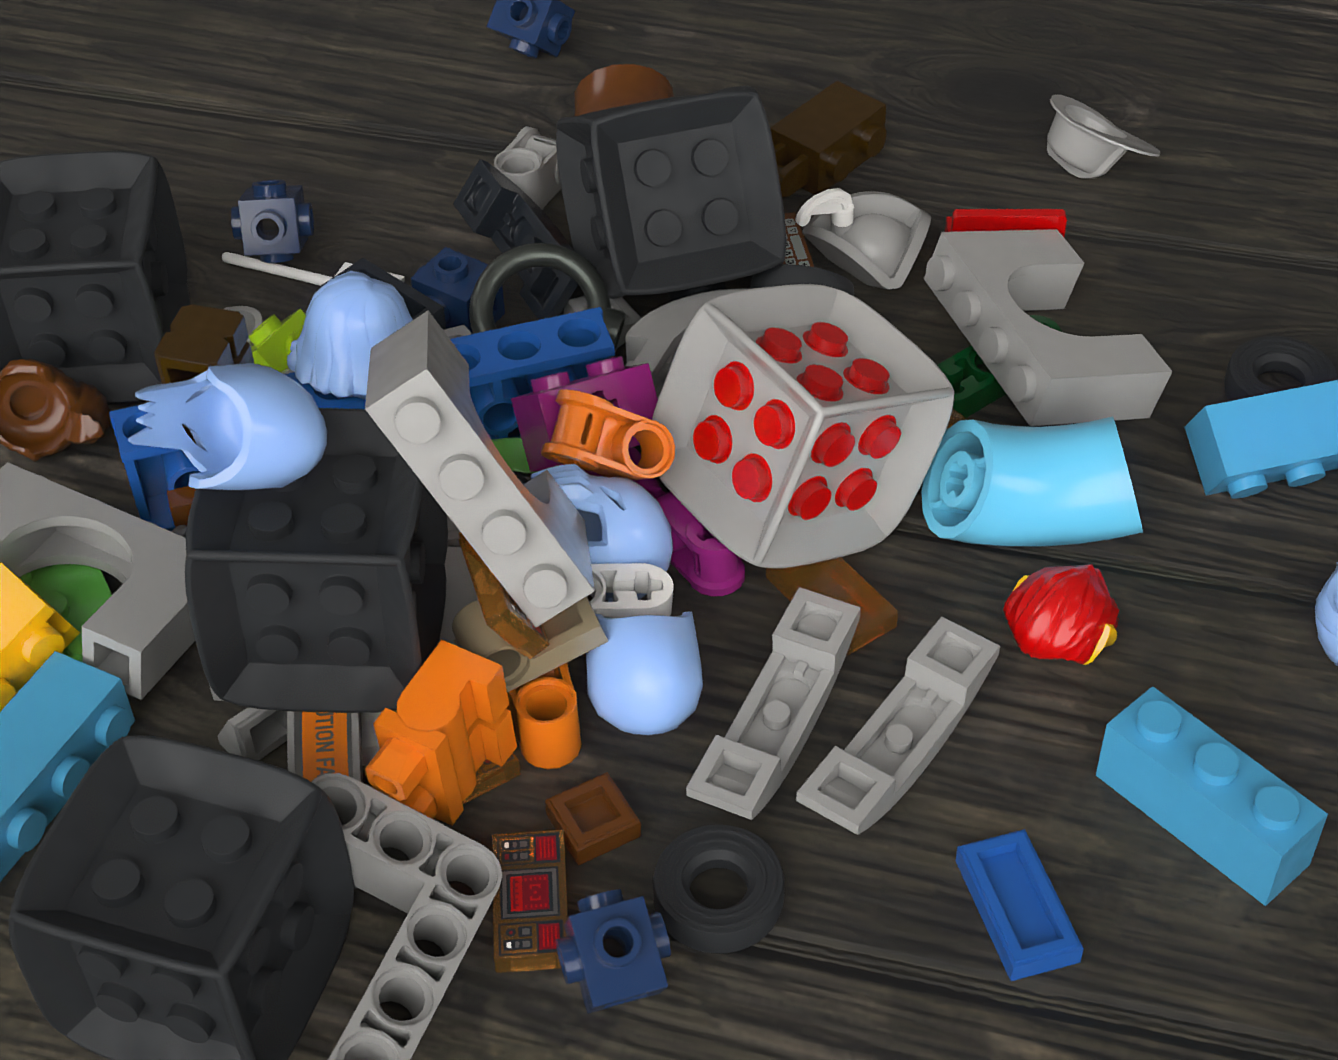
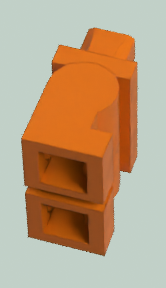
[365,639,517,826]

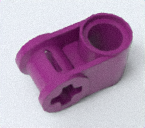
[655,491,745,596]

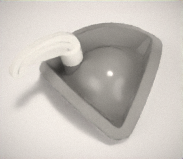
[795,188,931,290]

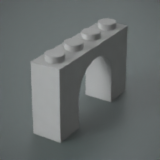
[924,229,1172,426]
[365,310,595,627]
[0,462,195,700]

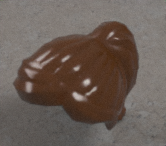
[0,358,111,462]

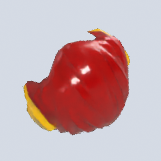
[1003,564,1119,665]

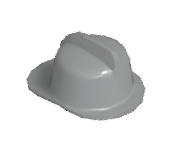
[1047,94,1160,179]

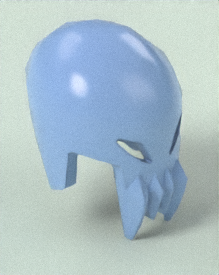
[128,363,327,490]
[530,464,673,600]
[586,598,703,735]

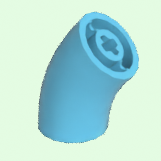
[921,417,1143,547]

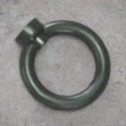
[469,243,626,358]

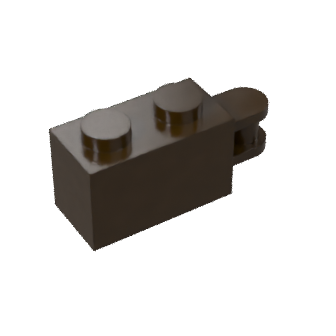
[770,81,887,197]

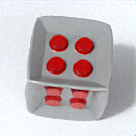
[652,284,954,568]

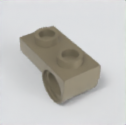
[452,596,608,692]

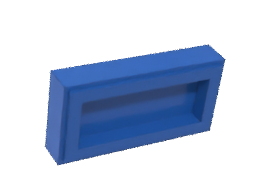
[955,829,1084,981]

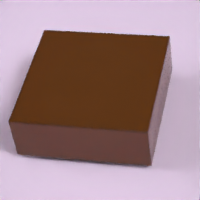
[545,772,641,866]

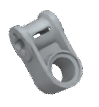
[494,126,561,211]

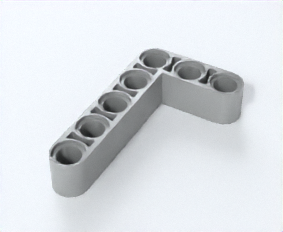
[312,773,502,1060]

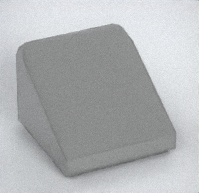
[218,707,287,761]

